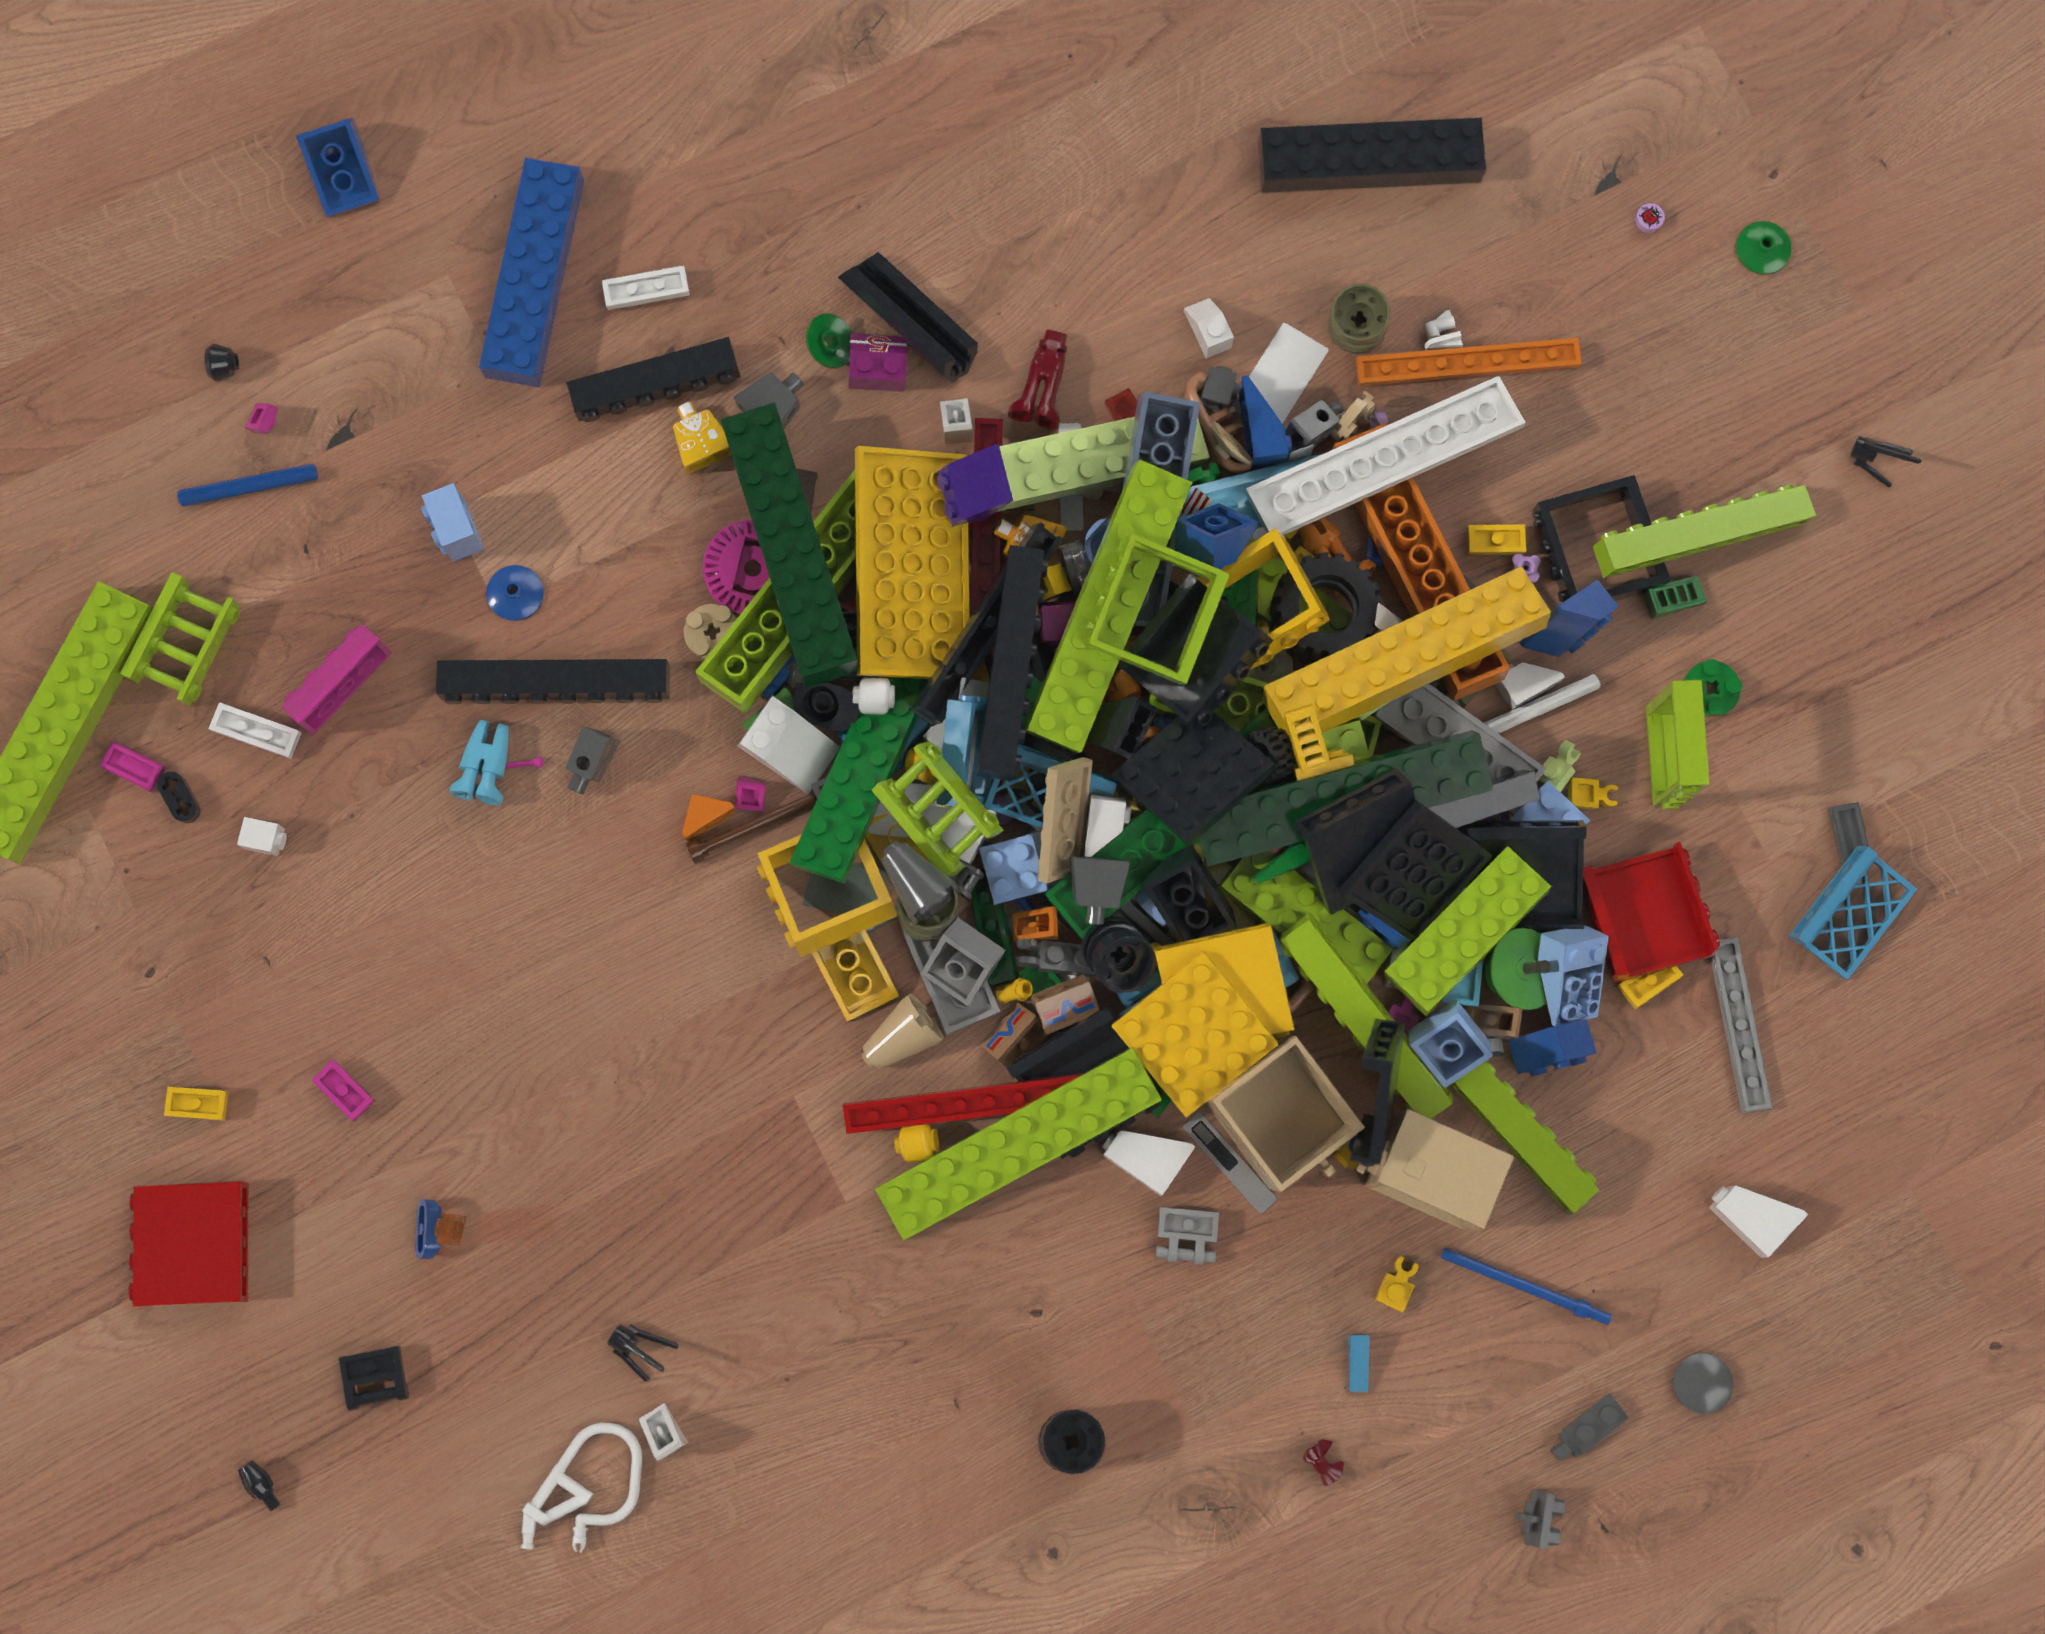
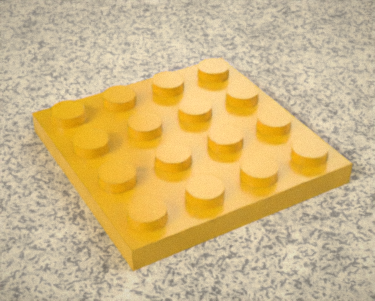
[1111,951,1279,1117]

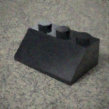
[1142,844,1237,943]

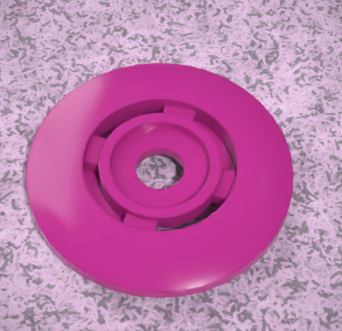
[703,519,770,615]

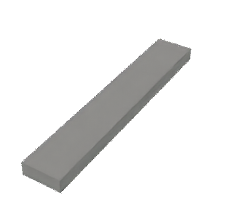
[1710,937,1773,1114]

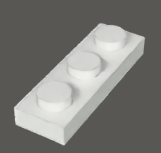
[602,266,690,310]
[208,702,302,759]

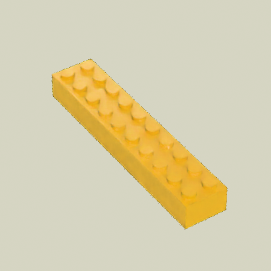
[1263,566,1551,748]

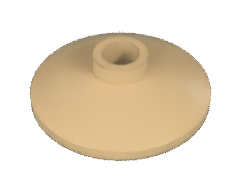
[1210,421,1253,464]

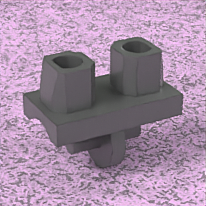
[1514,1490,1565,1549]

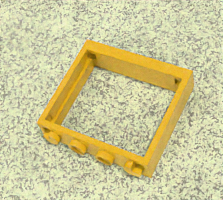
[1197,528,1331,670]
[757,834,898,957]

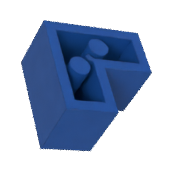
[1508,1020,1597,1077]

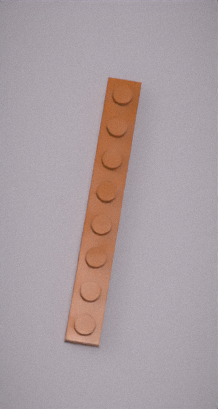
[1355,337,1582,387]

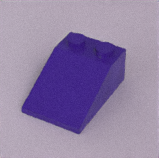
[937,444,1013,526]

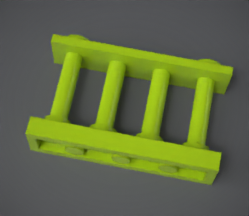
[120,572,240,707]
[872,741,1003,877]

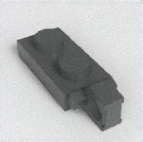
[1550,1393,1629,1461]

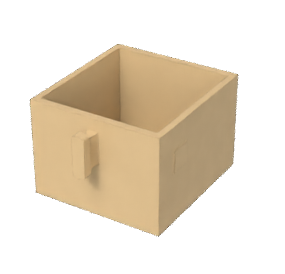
[1205,1036,1365,1192]
[1356,1109,1514,1232]

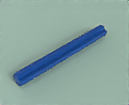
[177,464,318,506]

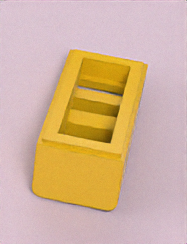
[1283,704,1330,773]

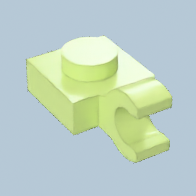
[1537,740,1581,792]

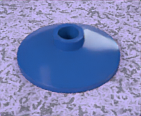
[486,565,543,621]

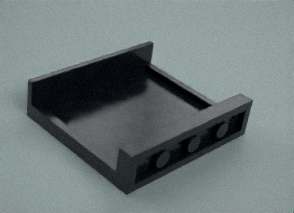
[1118,573,1273,732]
[1293,768,1416,915]
[1465,820,1587,933]
[1007,1004,1164,1159]
[1350,1018,1405,1166]

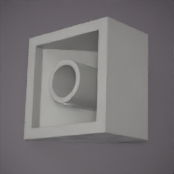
[921,918,1006,1006]

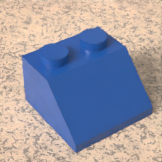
[1175,503,1258,570]

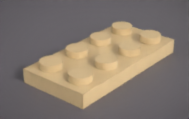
[1038,757,1092,884]

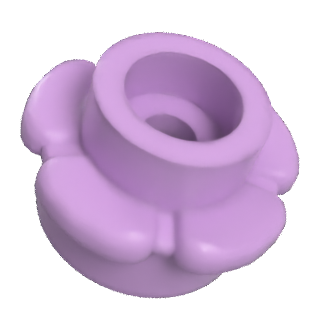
[1369,410,1388,429]

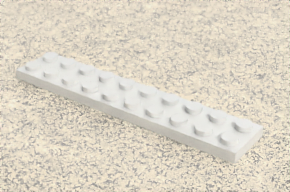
[1245,376,1526,535]

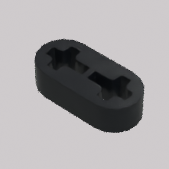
[157,772,201,824]

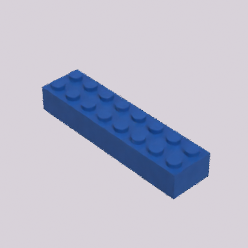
[479,158,584,387]

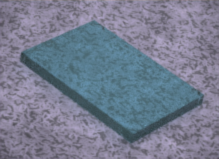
[803,864,887,914]

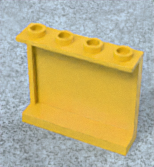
[1155,922,1294,1038]

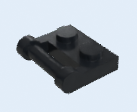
[339,1346,409,1411]

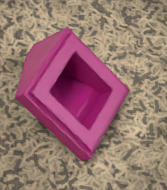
[735,776,766,812]

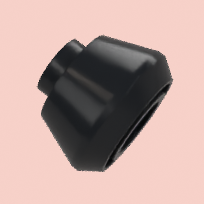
[205,343,239,382]

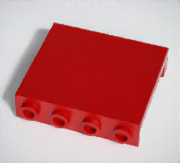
[1583,841,1720,984]
[129,1182,249,1307]

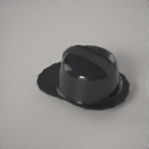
[793,682,859,731]

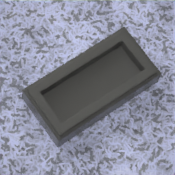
[1828,802,1869,864]

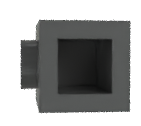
[1201,366,1240,411]

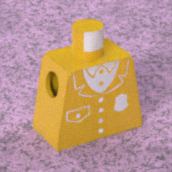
[673,402,731,475]

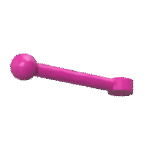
[505,757,544,769]

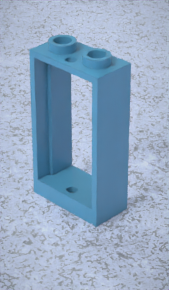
[936,695,994,808]

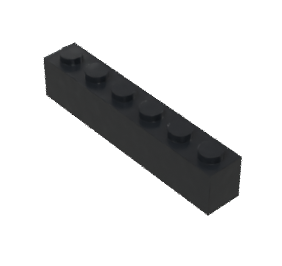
[566,337,741,422]

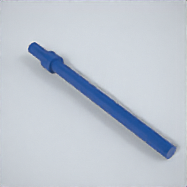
[1441,1247,1612,1325]

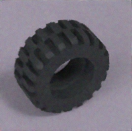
[1269,552,1383,665]

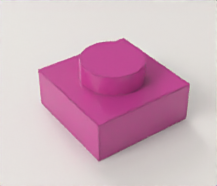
[245,403,279,434]

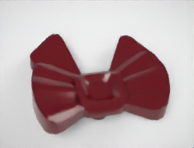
[1303,1439,1344,1486]

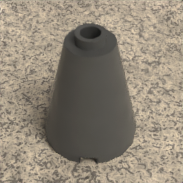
[881,841,960,925]

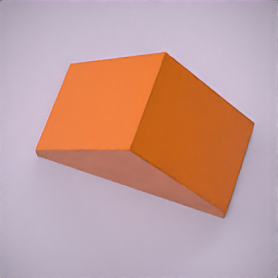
[682,794,737,842]
[1012,906,1058,943]

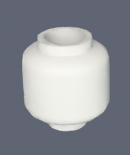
[853,676,895,715]

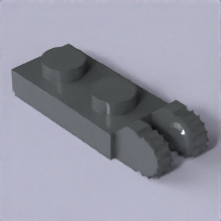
[1016,939,1095,977]

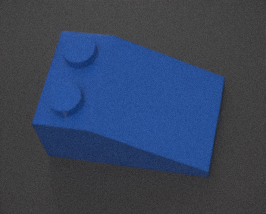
[296,117,380,217]
[1238,376,1292,472]

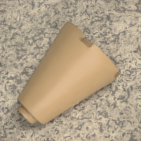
[861,993,944,1070]

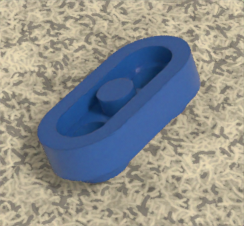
[1358,908,1411,950]
[415,1199,442,1259]

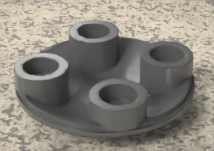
[1672,1353,1733,1414]

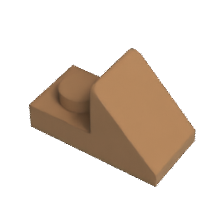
[1467,1004,1523,1040]

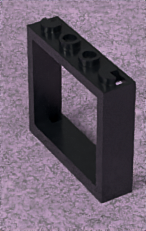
[1532,475,1671,603]

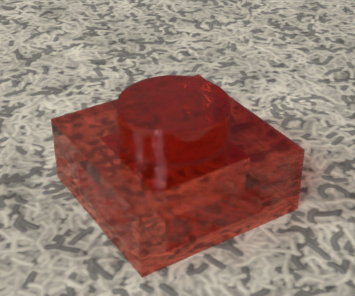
[1104,388,1137,421]

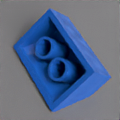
[1519,580,1619,657]

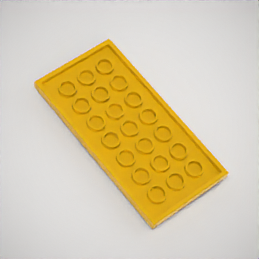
[855,446,970,679]

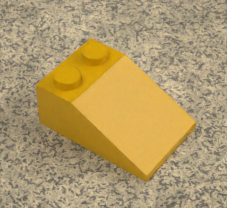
[812,929,899,1022]

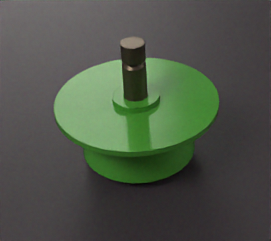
[1484,928,1550,1010]

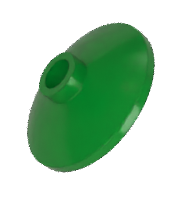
[1736,221,1792,275]
[806,313,852,369]

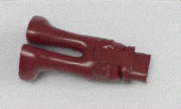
[1008,330,1068,430]

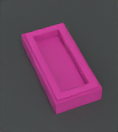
[99,741,166,793]

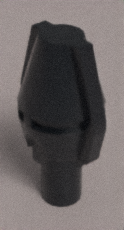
[238,1460,280,1511]

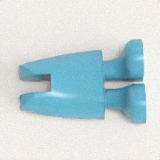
[449,720,509,806]

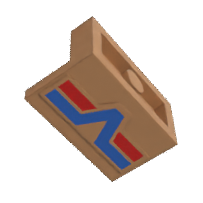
[1030,974,1100,1035]
[980,1002,1050,1071]

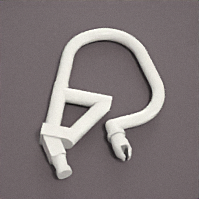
[521,1423,642,1552]

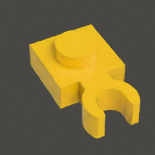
[1568,777,1618,810]
[1375,1256,1418,1313]

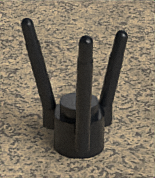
[1850,435,1922,487]
[607,1324,679,1382]

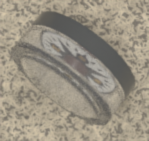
[1058,540,1091,601]

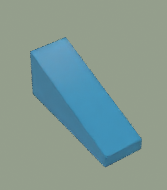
[1348,1335,1369,1392]

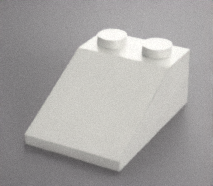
[737,696,840,794]

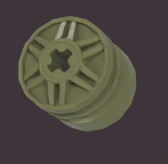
[1329,283,1390,354]
[896,889,958,942]

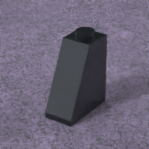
[1086,696,1157,759]

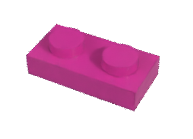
[311,1059,376,1122]

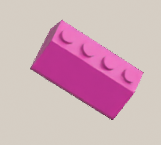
[281,624,392,735]

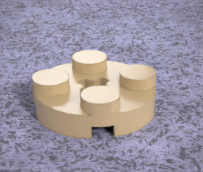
[1330,391,1375,442]
[683,604,737,660]

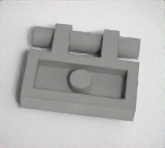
[1156,1207,1219,1265]

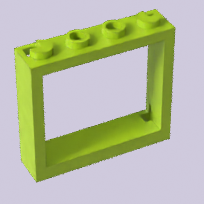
[1083,533,1230,685]
[1646,680,1710,811]

